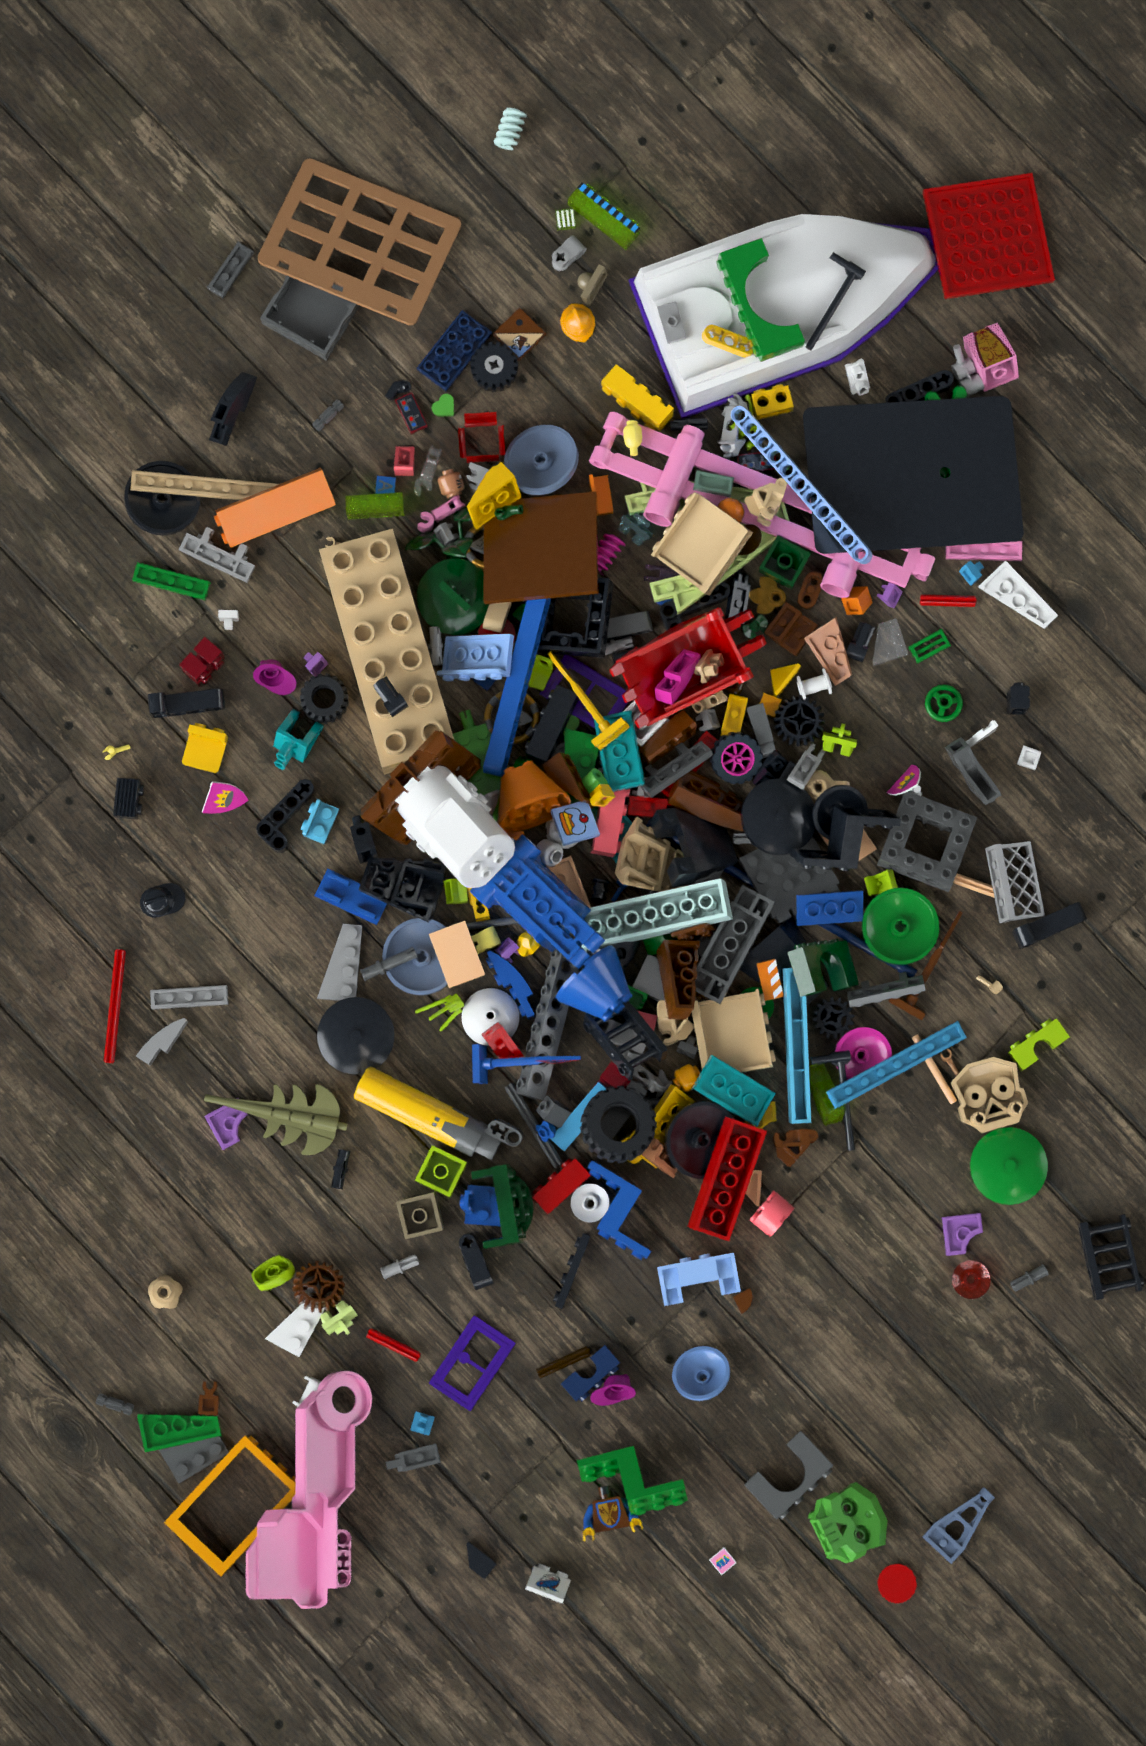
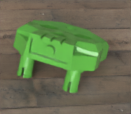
[808,1482,887,1563]

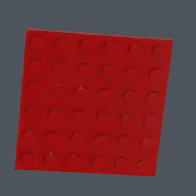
[922,173,1055,299]

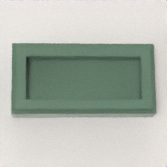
[693,470,734,497]

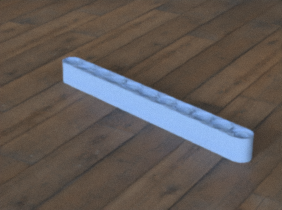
[731,406,873,564]

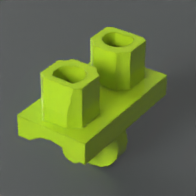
[822,723,857,757]

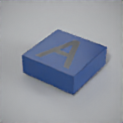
[375,476,396,497]

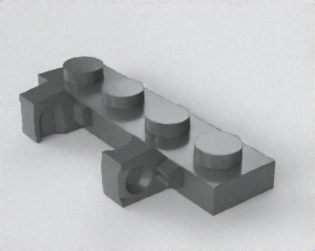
[641,741,713,798]
[847,972,926,1007]

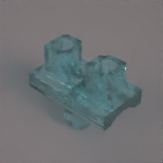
[618,512,653,546]

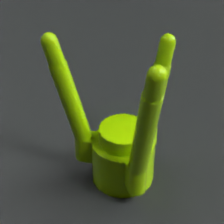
[415,994,465,1032]

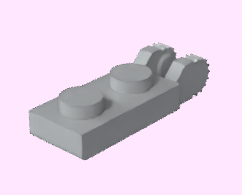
[787,743,826,790]

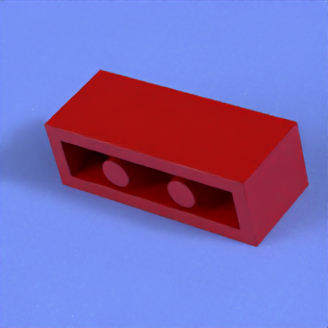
[532,1158,591,1215]

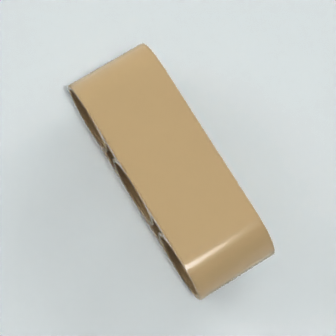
[483,602,513,633]

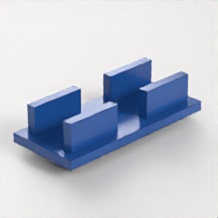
[314,869,387,925]
[796,890,863,926]

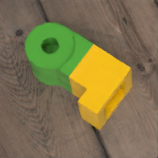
[582,768,616,807]

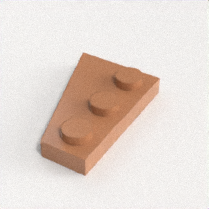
[804,617,852,686]

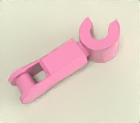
[418,495,465,533]

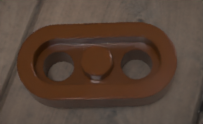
[797,572,823,609]

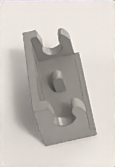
[467,462,489,491]

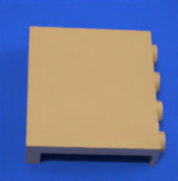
[651,492,753,595]
[692,989,776,1073]

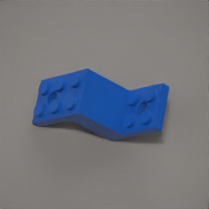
[588,1161,651,1260]

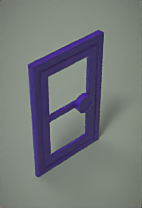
[540,655,628,729]
[428,1315,516,1412]

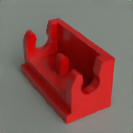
[481,1022,524,1059]

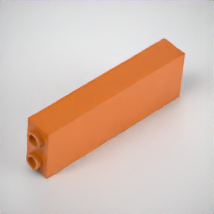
[214,468,336,548]

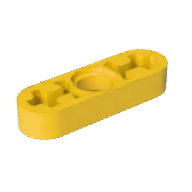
[702,325,753,358]

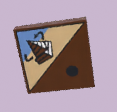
[493,308,546,361]

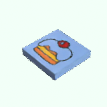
[551,801,600,846]

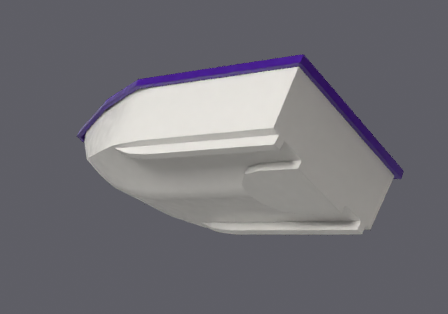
[629,214,938,419]

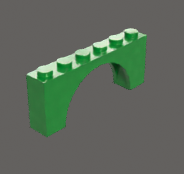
[716,238,805,362]

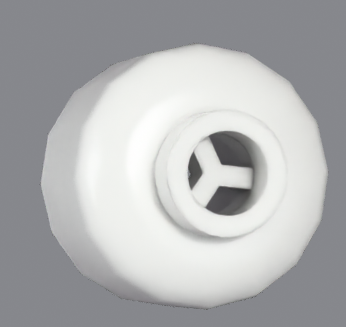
[537,839,563,867]

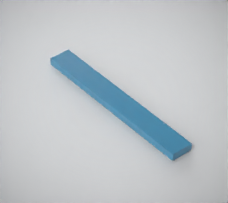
[826,1021,967,1109]

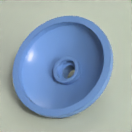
[672,1346,730,1401]

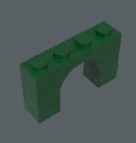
[788,938,859,997]

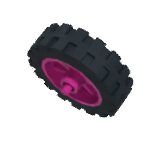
[710,732,763,784]

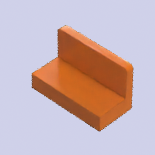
[589,474,614,516]

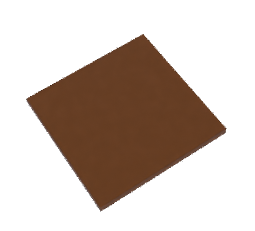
[483,491,598,604]

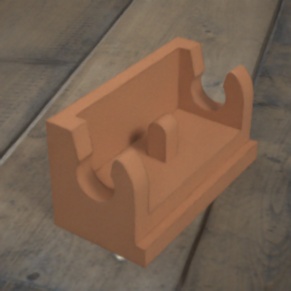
[641,1138,678,1178]

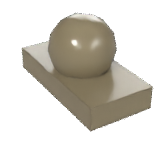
[577,265,608,306]

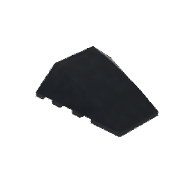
[359,858,447,923]
[739,916,829,1006]

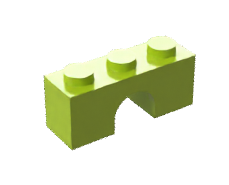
[1008,1018,1070,1072]

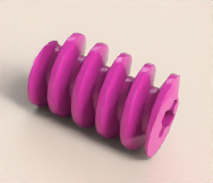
[598,534,626,576]

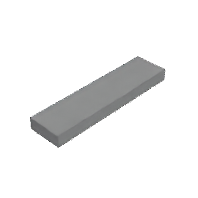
[150,985,229,1010]

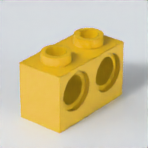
[751,384,794,420]

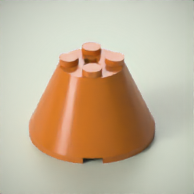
[498,761,571,832]

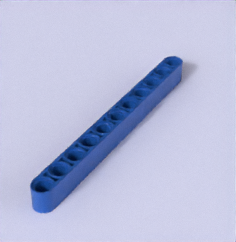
[483,598,551,777]

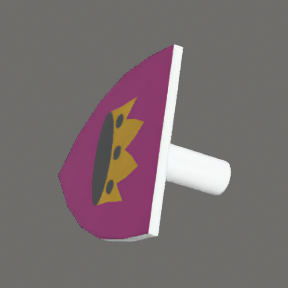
[887,765,922,796]
[202,781,249,814]

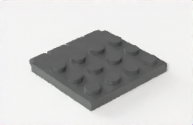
[739,836,840,924]

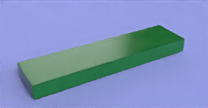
[132,562,211,601]

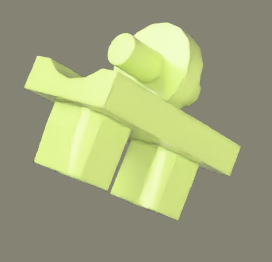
[320,1300,358,1335]

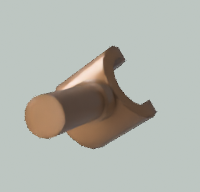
[940,1049,959,1075]

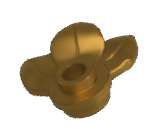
[749,577,786,614]

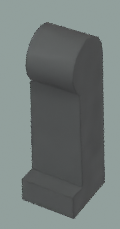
[746,703,776,759]

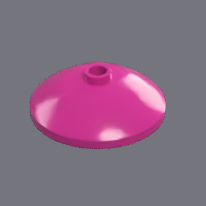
[835,1027,892,1080]

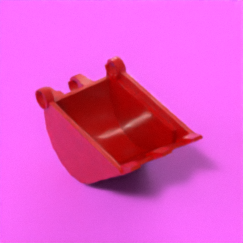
[609,607,767,729]

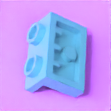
[301,799,339,845]

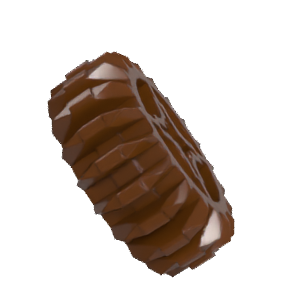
[292,1261,345,1313]

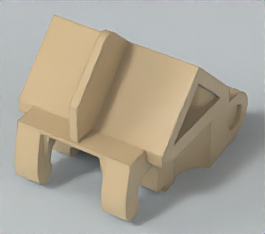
[744,478,787,527]
[656,1000,694,1046]

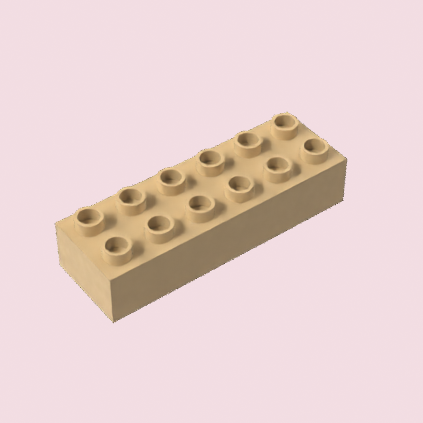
[319,528,454,775]

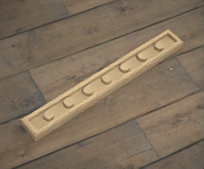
[131,470,279,500]

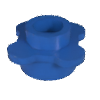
[536,1121,556,1142]

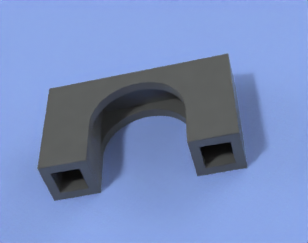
[744,1431,833,1520]

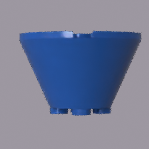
[556,945,633,1022]

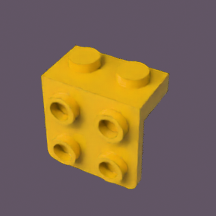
[182,723,228,773]

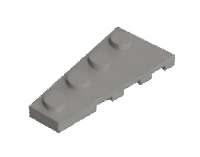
[317,924,362,1001]

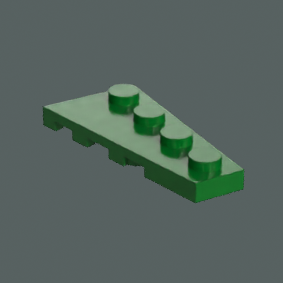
[565,728,599,804]
[137,1414,222,1453]

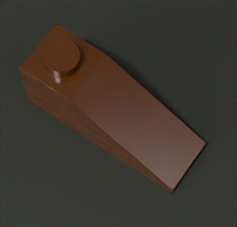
[543,752,591,804]

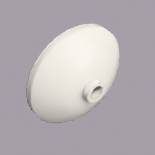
[462,988,519,1046]

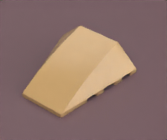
[615,817,688,892]

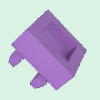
[877,582,902,608]
[303,652,328,677]
[495,937,520,963]

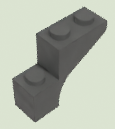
[945,737,1001,805]

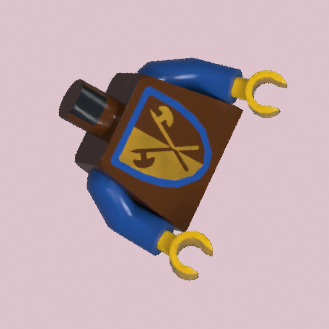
[583,1486,643,1541]

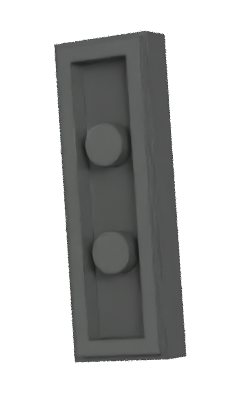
[207,241,254,299]

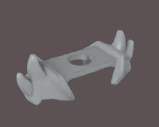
[717,393,748,458]
[622,1050,672,1098]

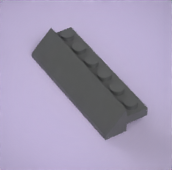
[695,885,775,1005]

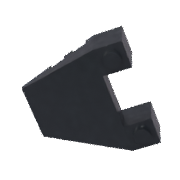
[650,808,738,887]

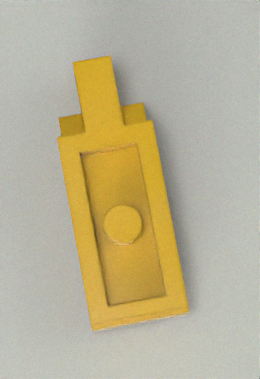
[721,694,748,749]

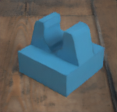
[959,560,984,586]
[411,1412,435,1436]

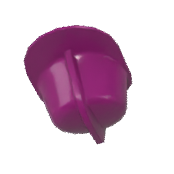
[253,659,296,695]
[590,1374,636,1406]

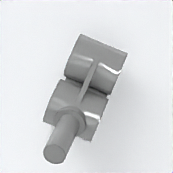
[951,344,984,397]

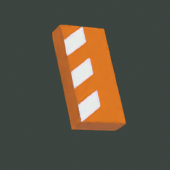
[756,959,784,1001]

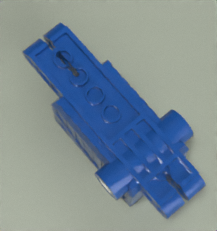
[470,834,606,969]

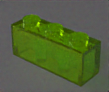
[345,492,404,520]

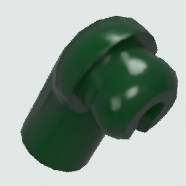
[494,505,524,520]

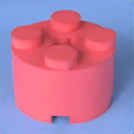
[749,1190,794,1237]

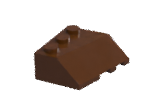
[638,710,697,765]

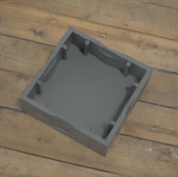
[260,275,360,361]

